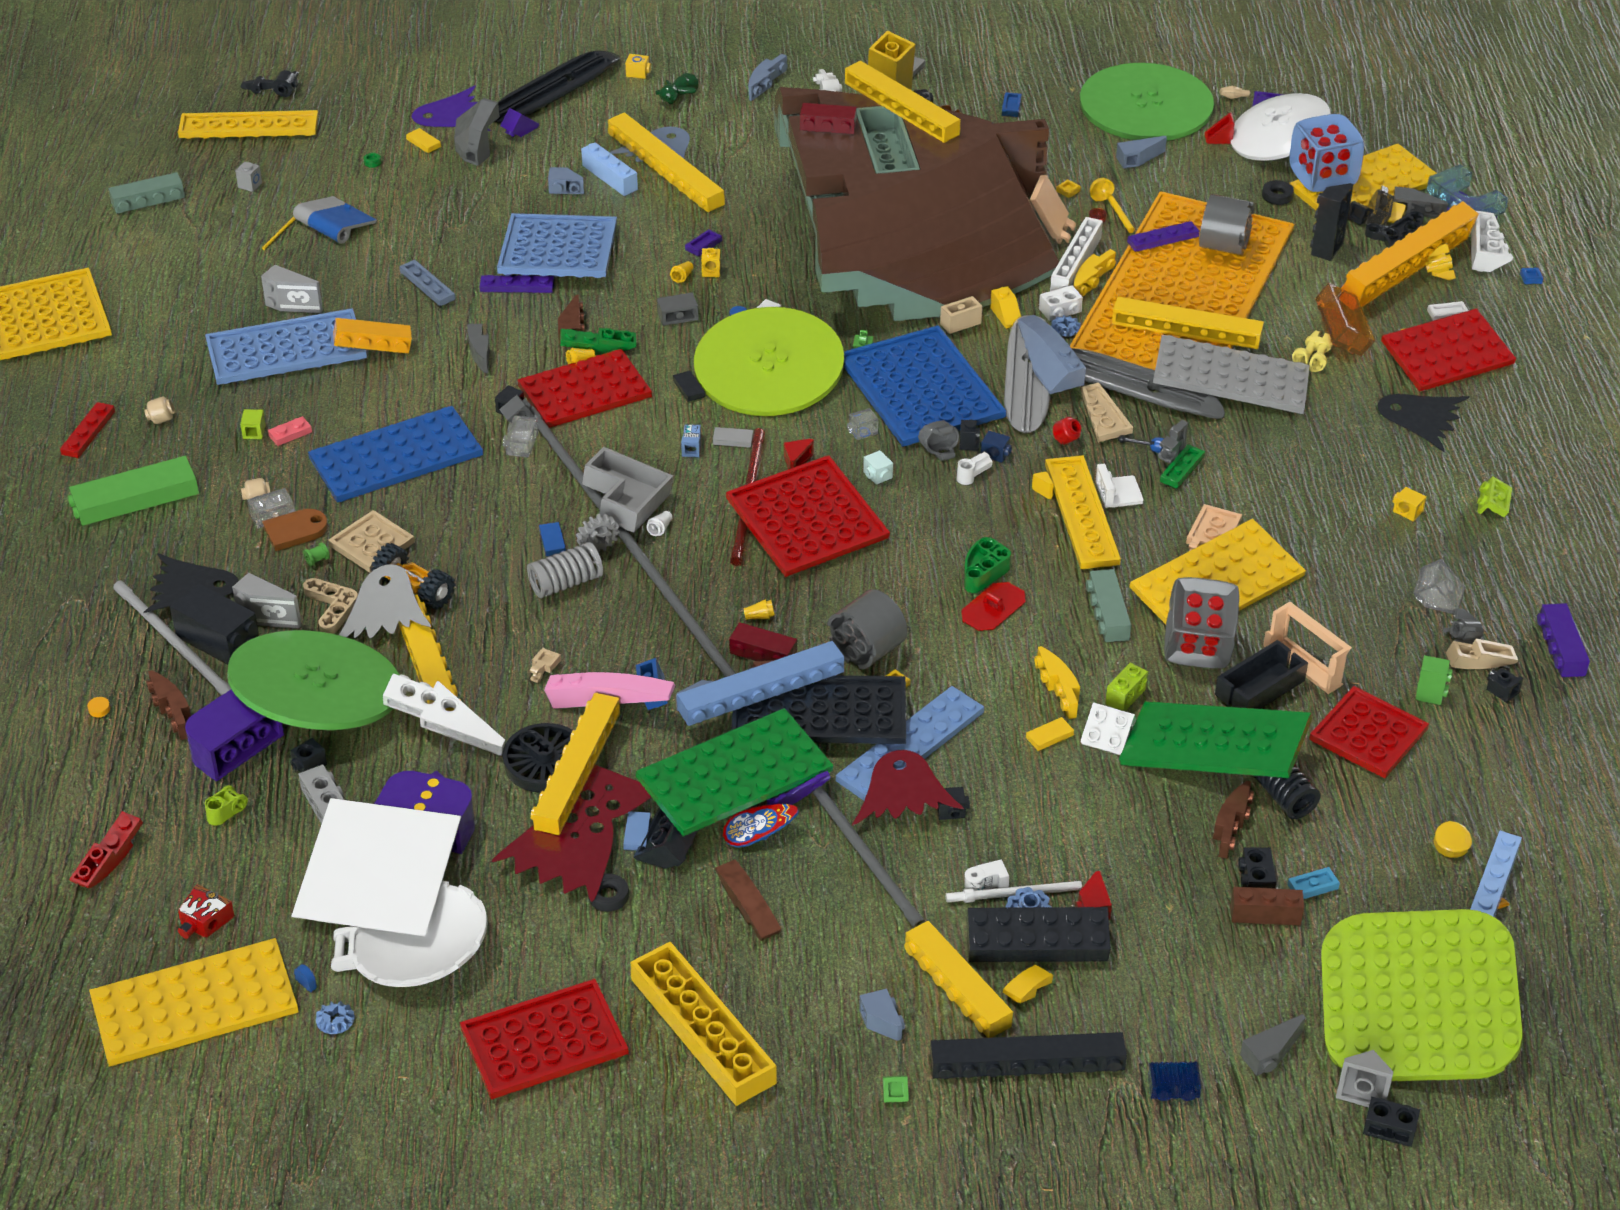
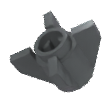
[1443,608,1484,644]

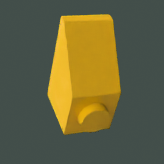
[990,286,1021,329]

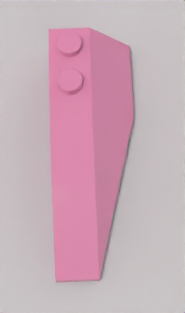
[544,672,675,709]

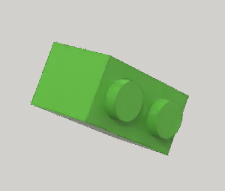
[1415,655,1452,705]

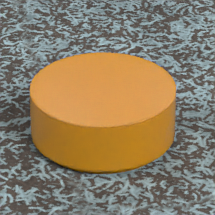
[87,697,110,717]

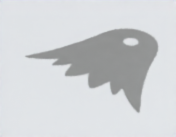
[339,564,431,638]

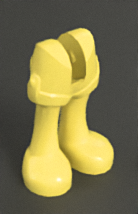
[1292,330,1333,372]

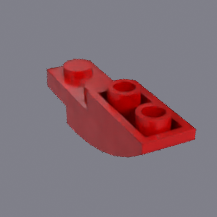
[69,811,143,889]

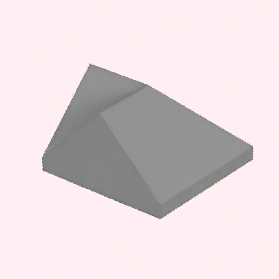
[1336,1050,1393,1107]

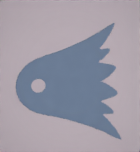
[609,127,690,162]

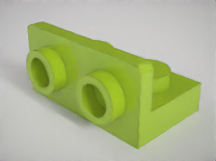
[1477,476,1512,517]

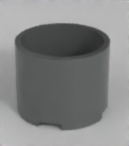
[1199,194,1255,256]
[827,589,908,669]

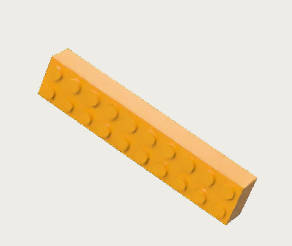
[1339,201,1479,312]

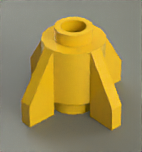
[1425,244,1456,280]

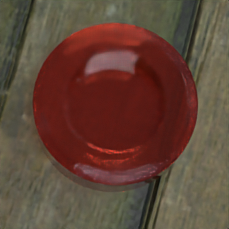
[1089,208,1107,222]

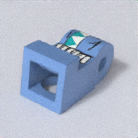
[681,424,701,457]

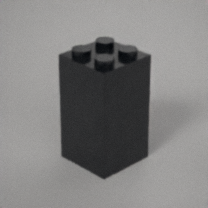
[170,583,259,665]

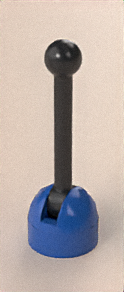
[1118,435,1164,453]

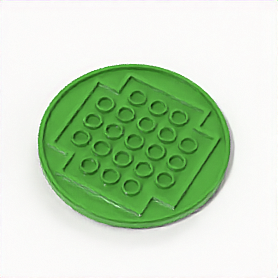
[1080,63,1214,141]
[227,630,399,730]

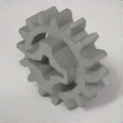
[576,514,620,553]

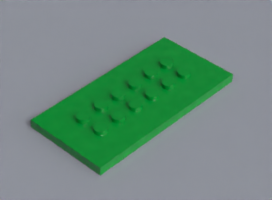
[1119,701,1312,778]

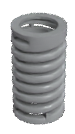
[527,542,603,598]

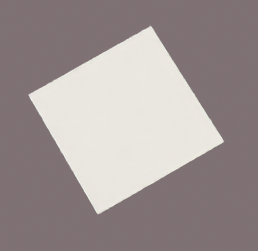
[292,798,461,936]

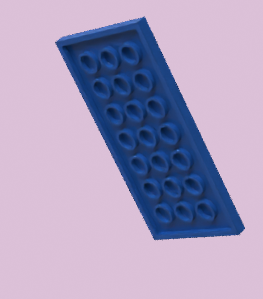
[308,406,483,503]

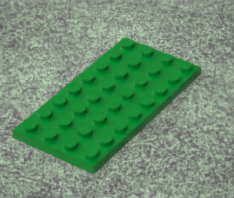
[636,708,833,836]

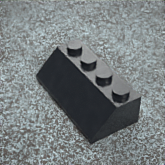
[1310,183,1354,261]
[633,807,700,869]

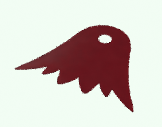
[852,750,964,826]

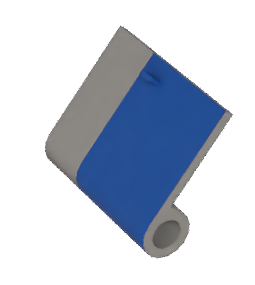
[293,196,377,244]

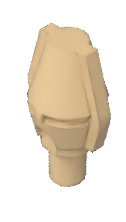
[1219,86,1250,99]

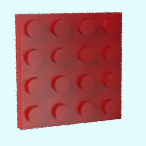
[1309,686,1429,779]

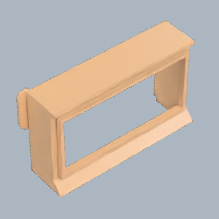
[1263,602,1352,694]

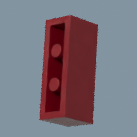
[800,103,857,134]
[729,622,797,661]

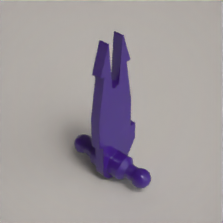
[767,771,831,805]

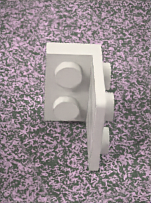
[1096,464,1144,508]
[1081,703,1136,755]

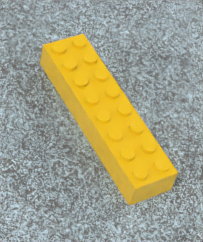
[630,941,777,1106]

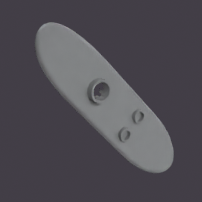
[1004,315,1050,433]

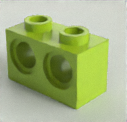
[1105,662,1148,711]

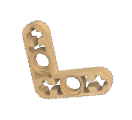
[303,578,358,634]

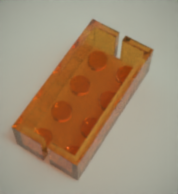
[1315,283,1375,357]

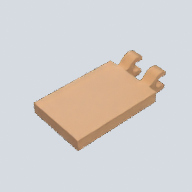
[1030,174,1076,244]
[1186,504,1242,551]

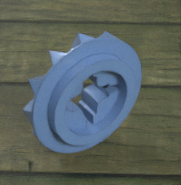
[1051,315,1081,337]
[316,1001,354,1034]

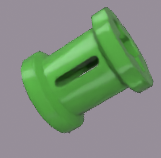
[303,542,330,567]

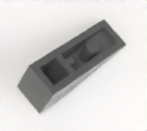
[1393,186,1448,218]
[1240,1014,1305,1076]

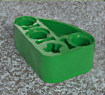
[964,537,1011,593]

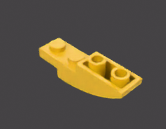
[1074,249,1116,296]
[1034,646,1080,719]

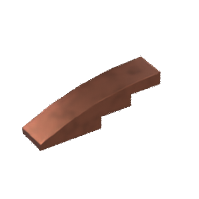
[715,859,782,941]

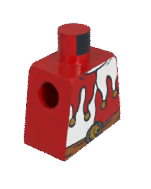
[178,884,235,939]

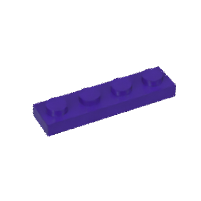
[1127,221,1200,252]
[480,275,554,293]

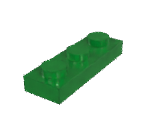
[1160,444,1205,489]

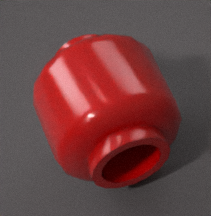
[1052,417,1081,445]

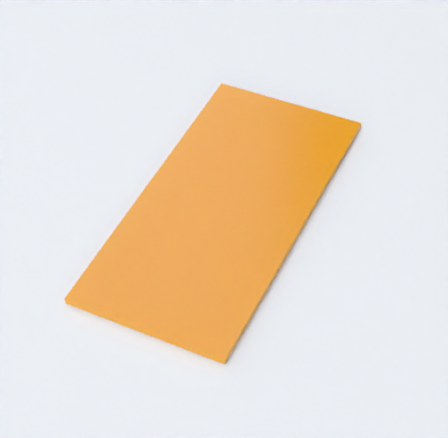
[1070,191,1295,370]

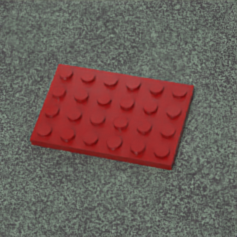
[1381,308,1516,392]
[517,349,652,428]
[460,979,629,1100]

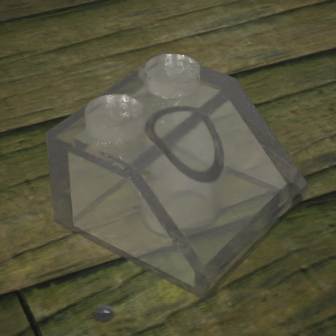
[1413,559,1465,614]

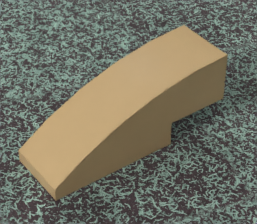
[1446,639,1518,669]

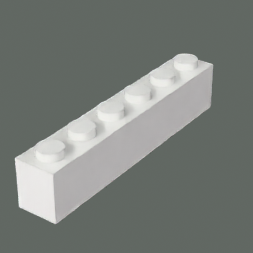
[1050,217,1103,291]

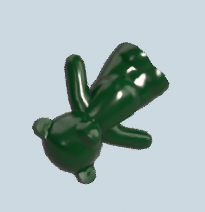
[655,72,699,104]

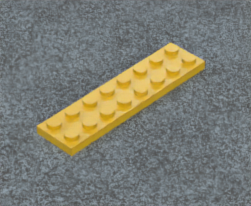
[178,110,318,139]
[1045,455,1121,569]

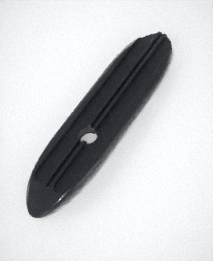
[495,50,620,122]

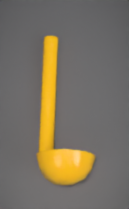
[1089,178,1135,233]

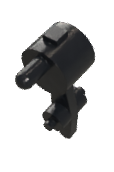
[240,70,299,97]

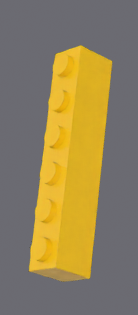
[904,921,1013,1038]

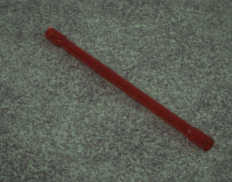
[730,428,765,566]

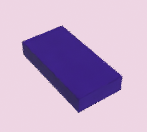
[685,229,722,257]

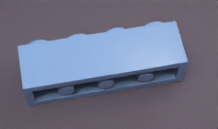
[581,142,638,196]

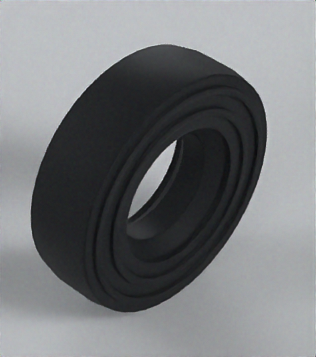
[1262,180,1294,205]
[588,874,629,912]

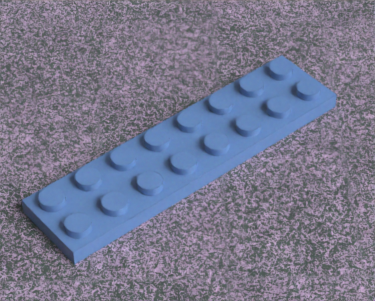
[836,686,984,800]

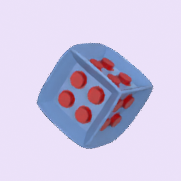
[1289,114,1364,192]

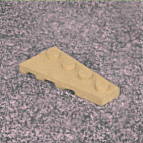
[1081,383,1133,442]

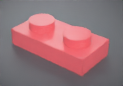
[268,416,312,446]

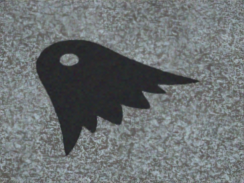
[1377,394,1470,452]
[143,553,239,613]

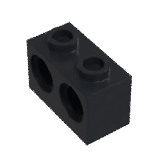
[1238,847,1276,889]
[1363,1096,1421,1147]

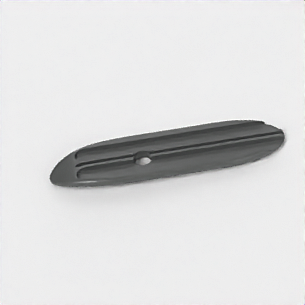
[1072,348,1225,419]

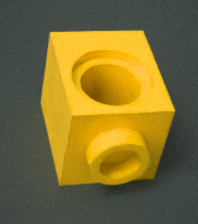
[701,248,721,277]
[1393,487,1427,522]

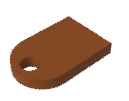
[262,509,328,551]

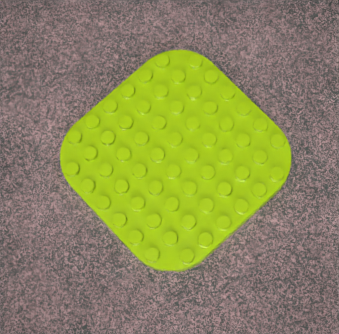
[1321,909,1522,1081]

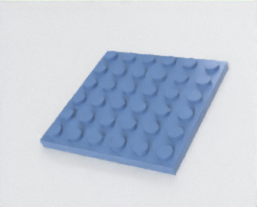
[497,213,617,278]

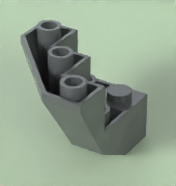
[454,98,499,166]

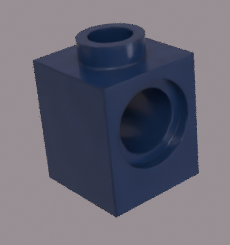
[981,431,1012,463]

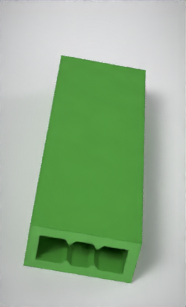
[67,456,199,526]

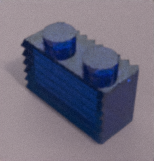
[1148,1061,1201,1101]

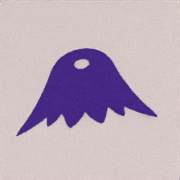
[412,85,491,131]

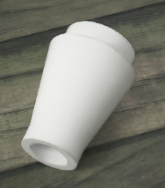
[647,511,673,536]

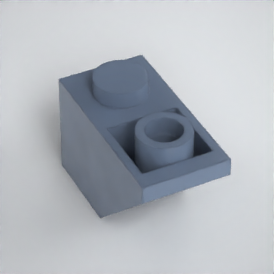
[548,167,584,194]
[859,989,905,1041]

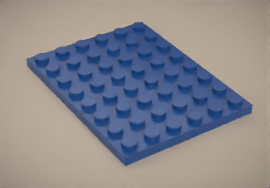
[844,325,1006,447]

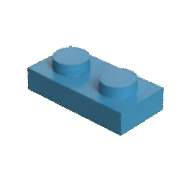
[1287,867,1340,899]

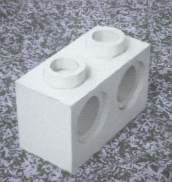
[1039,285,1083,321]

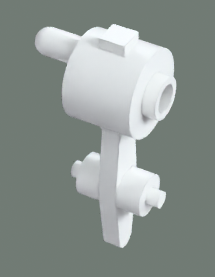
[813,69,842,92]

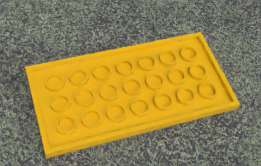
[1289,144,1442,210]
[1129,518,1306,625]
[89,938,299,1067]

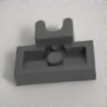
[1158,420,1188,463]

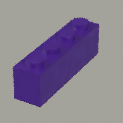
[1537,603,1590,677]

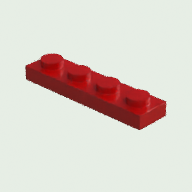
[60,402,115,458]

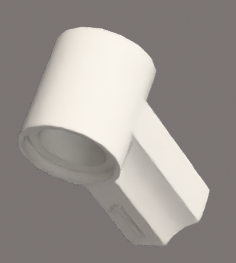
[957,452,992,485]

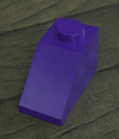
[500,108,539,137]

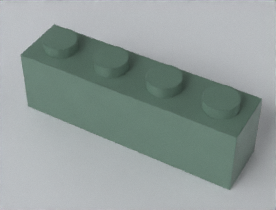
[108,172,185,214]
[1086,569,1131,642]

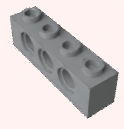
[299,765,348,825]

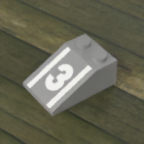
[261,265,323,313]
[232,573,302,628]

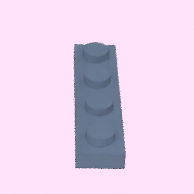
[400,260,455,306]

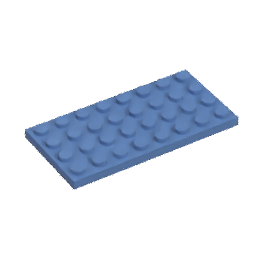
[205,308,367,385]

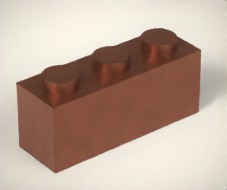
[1230,887,1304,926]

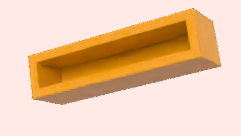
[333,318,412,354]

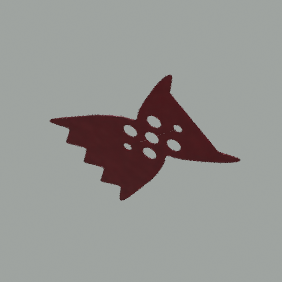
[492,765,652,902]

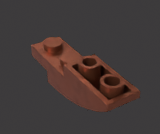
[146,670,191,740]
[1213,781,1254,859]

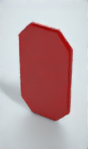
[961,582,1026,631]

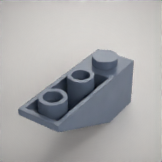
[1116,136,1167,168]

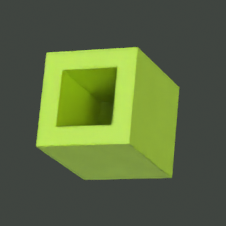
[240,409,266,439]

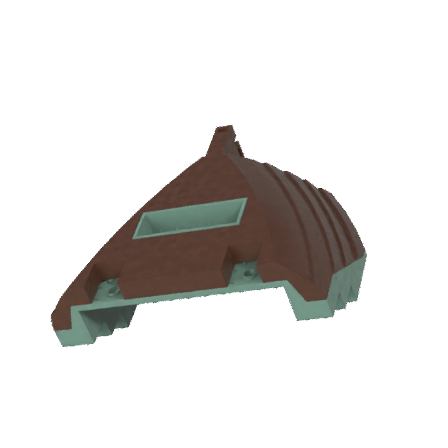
[774,87,1059,321]

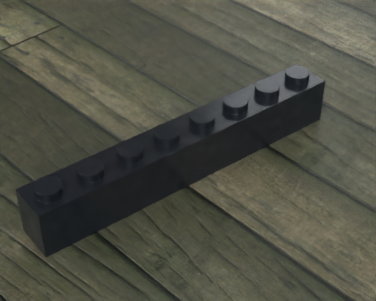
[930,1032,1127,1079]

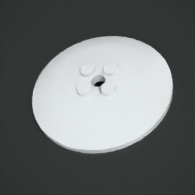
[1230,93,1331,160]

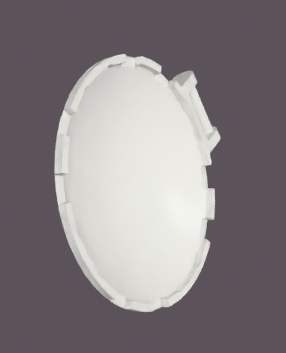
[331,881,488,987]

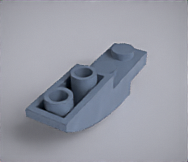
[749,54,788,101]

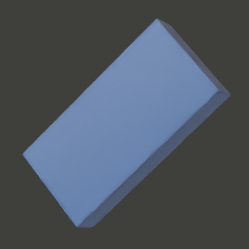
[623,812,651,851]

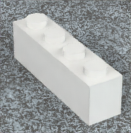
[1471,211,1513,272]

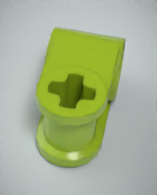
[204,785,248,826]

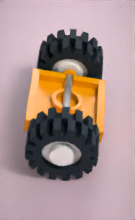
[371,543,455,610]

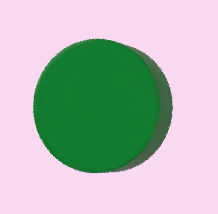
[363,153,381,168]

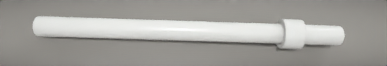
[946,881,1082,903]

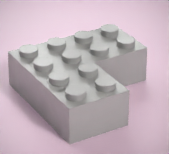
[582,447,673,532]

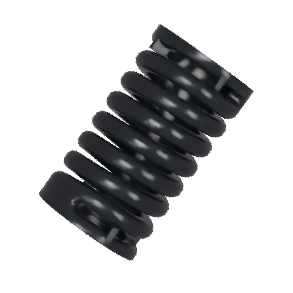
[1253,764,1321,819]

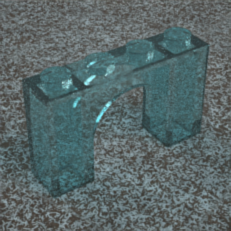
[1426,164,1508,217]

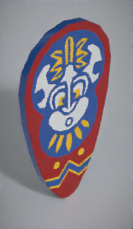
[723,804,799,848]

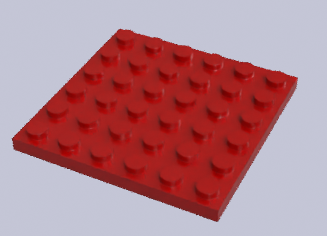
[726,455,890,577]

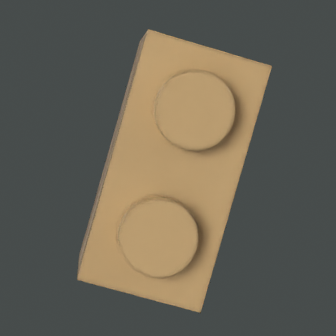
[940,296,982,334]

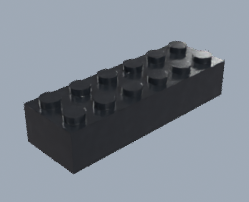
[966,907,1111,962]

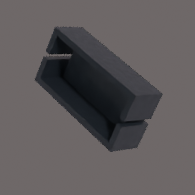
[1215,640,1308,709]

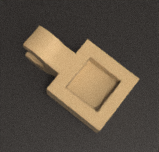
[530,648,561,683]

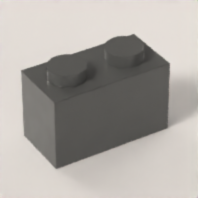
[657,292,698,326]

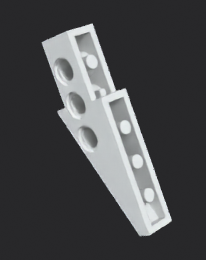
[383,674,505,756]

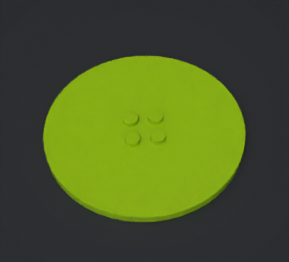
[694,307,844,416]

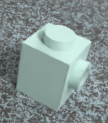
[863,450,893,485]

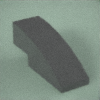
[467,324,490,373]

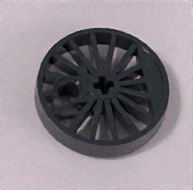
[503,723,573,793]

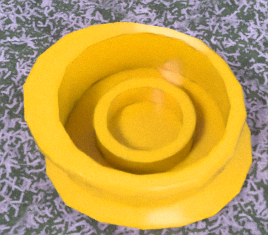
[1433,821,1472,858]

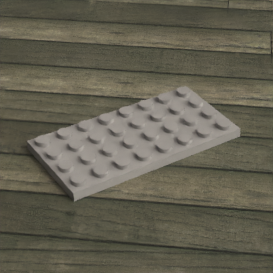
[1153,335,1310,414]

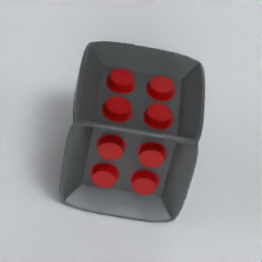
[1164,577,1239,669]

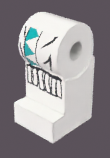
[964,859,1009,891]

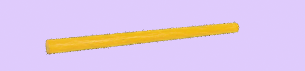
[262,216,295,250]

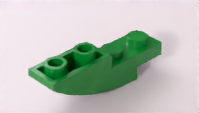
[560,328,636,355]

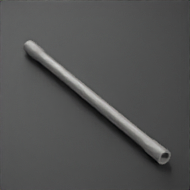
[113,580,231,695]

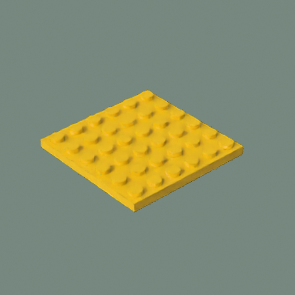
[0,267,112,360]

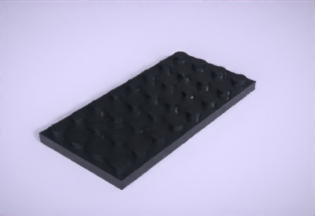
[732,675,906,744]

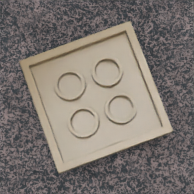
[328,510,415,573]

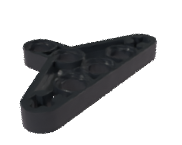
[1365,211,1424,248]

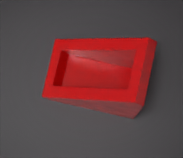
[1204,112,1235,144]
[784,438,814,470]

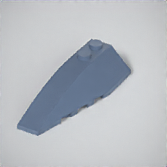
[1017,315,1086,394]

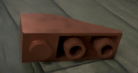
[558,295,585,344]

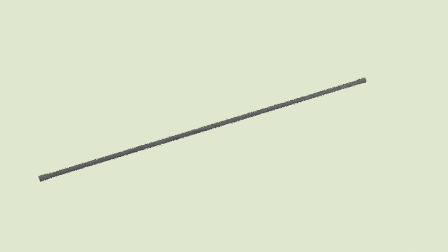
[530,406,926,928]

